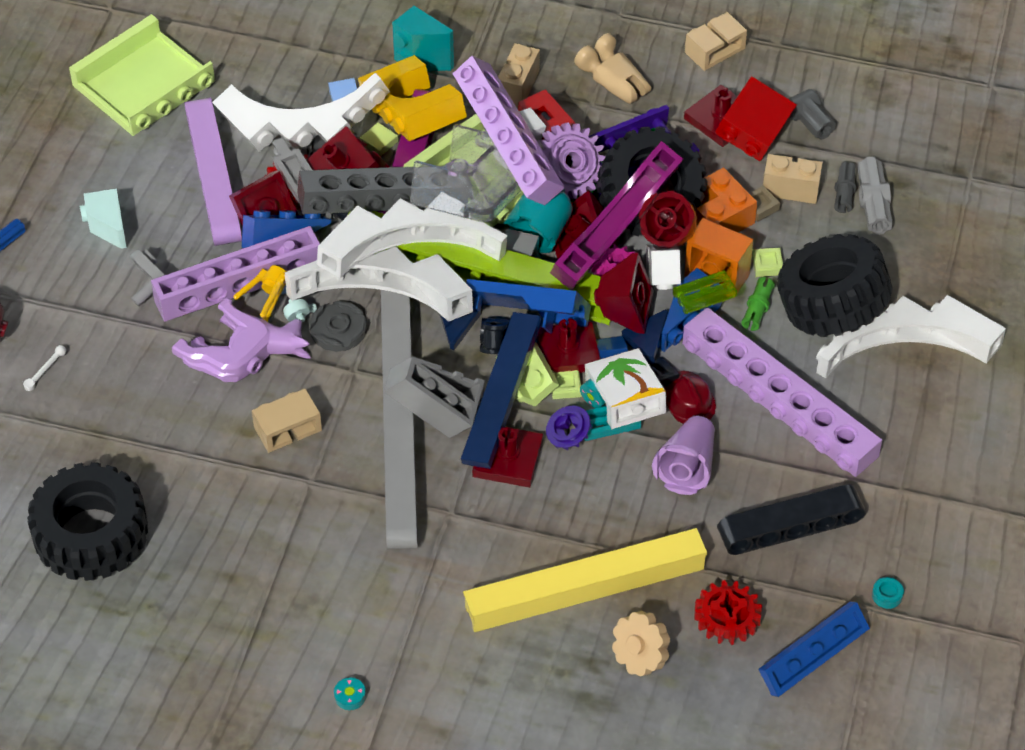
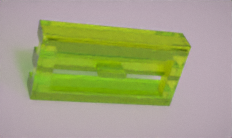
[673,270,737,314]

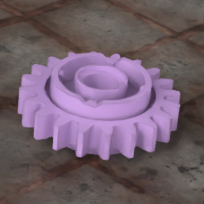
[537,123,606,200]

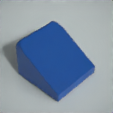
[596,336,628,359]

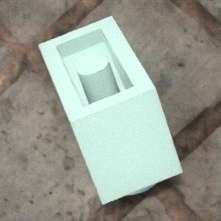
[80,188,127,249]

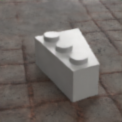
[383,356,485,438]

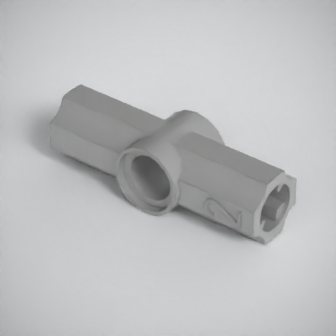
[857,157,893,235]

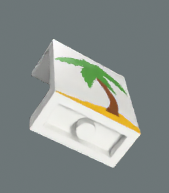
[585,348,666,429]

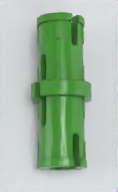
[741,277,775,331]

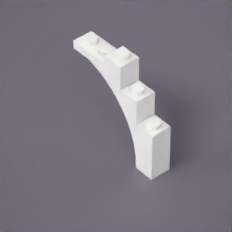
[212,73,390,152]
[317,191,508,278]
[284,246,473,322]
[816,295,1006,378]

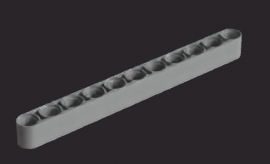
[381,290,418,549]

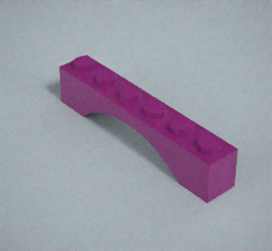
[550,141,683,290]

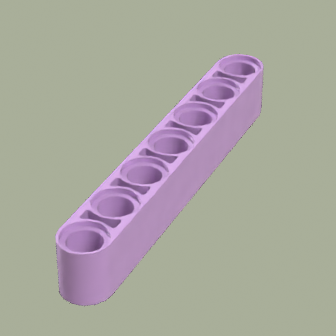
[184,97,242,246]

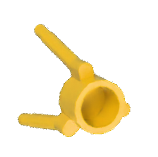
[233,265,287,322]

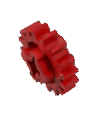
[694,580,762,645]

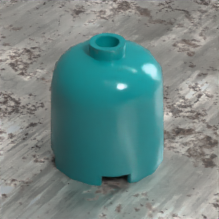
[504,189,573,253]

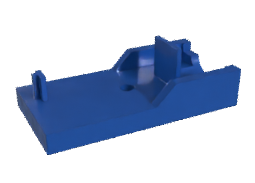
[466,279,591,333]

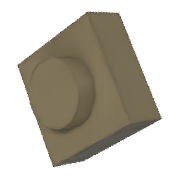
[749,186,780,222]

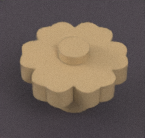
[612,611,670,676]

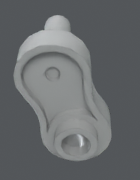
[130,249,164,306]

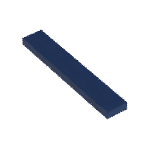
[461,312,542,469]

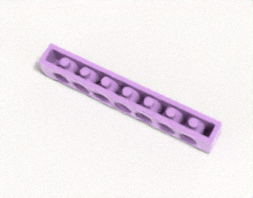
[682,307,882,477]

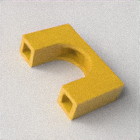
[358,55,467,141]

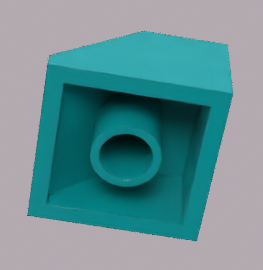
[392,6,454,72]

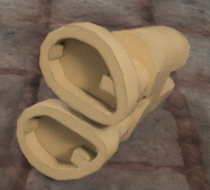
[574,33,651,104]

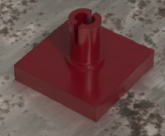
[684,85,737,147]
[306,126,379,170]
[229,170,299,226]
[536,319,600,373]
[472,427,543,488]

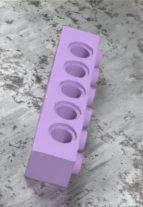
[452,56,565,205]
[151,226,320,322]

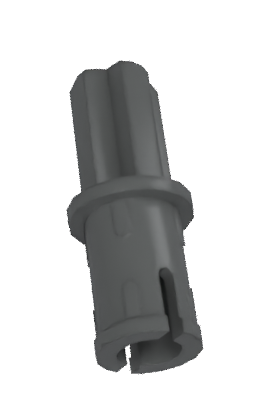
[834,161,856,213]

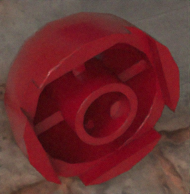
[639,191,697,248]

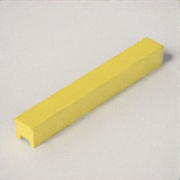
[463,528,707,632]

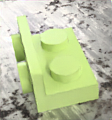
[496,342,560,406]

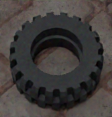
[596,127,707,237]
[777,234,892,337]
[27,462,148,581]

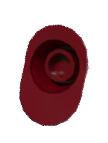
[663,371,716,424]

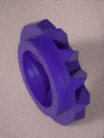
[546,406,592,451]

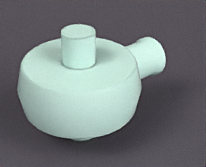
[283,299,317,322]

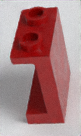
[715,76,797,161]

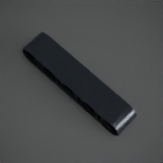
[717,484,866,555]

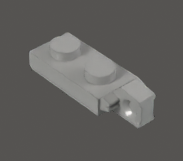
[272,137,312,203]

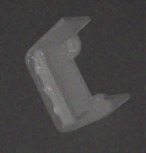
[410,124,521,222]

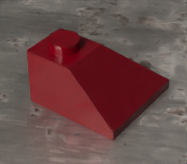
[554,190,621,259]
[594,253,653,334]

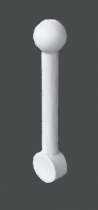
[23,345,66,391]

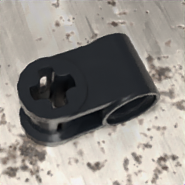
[480,318,510,354]

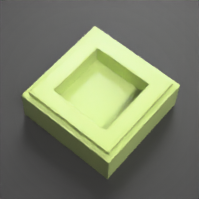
[360,123,398,157]
[752,248,783,277]
[552,370,582,399]

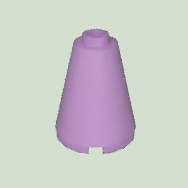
[652,416,715,495]

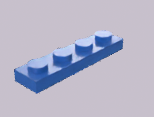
[758,601,870,697]

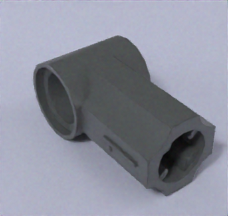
[788,89,836,140]

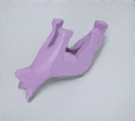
[172,297,311,382]

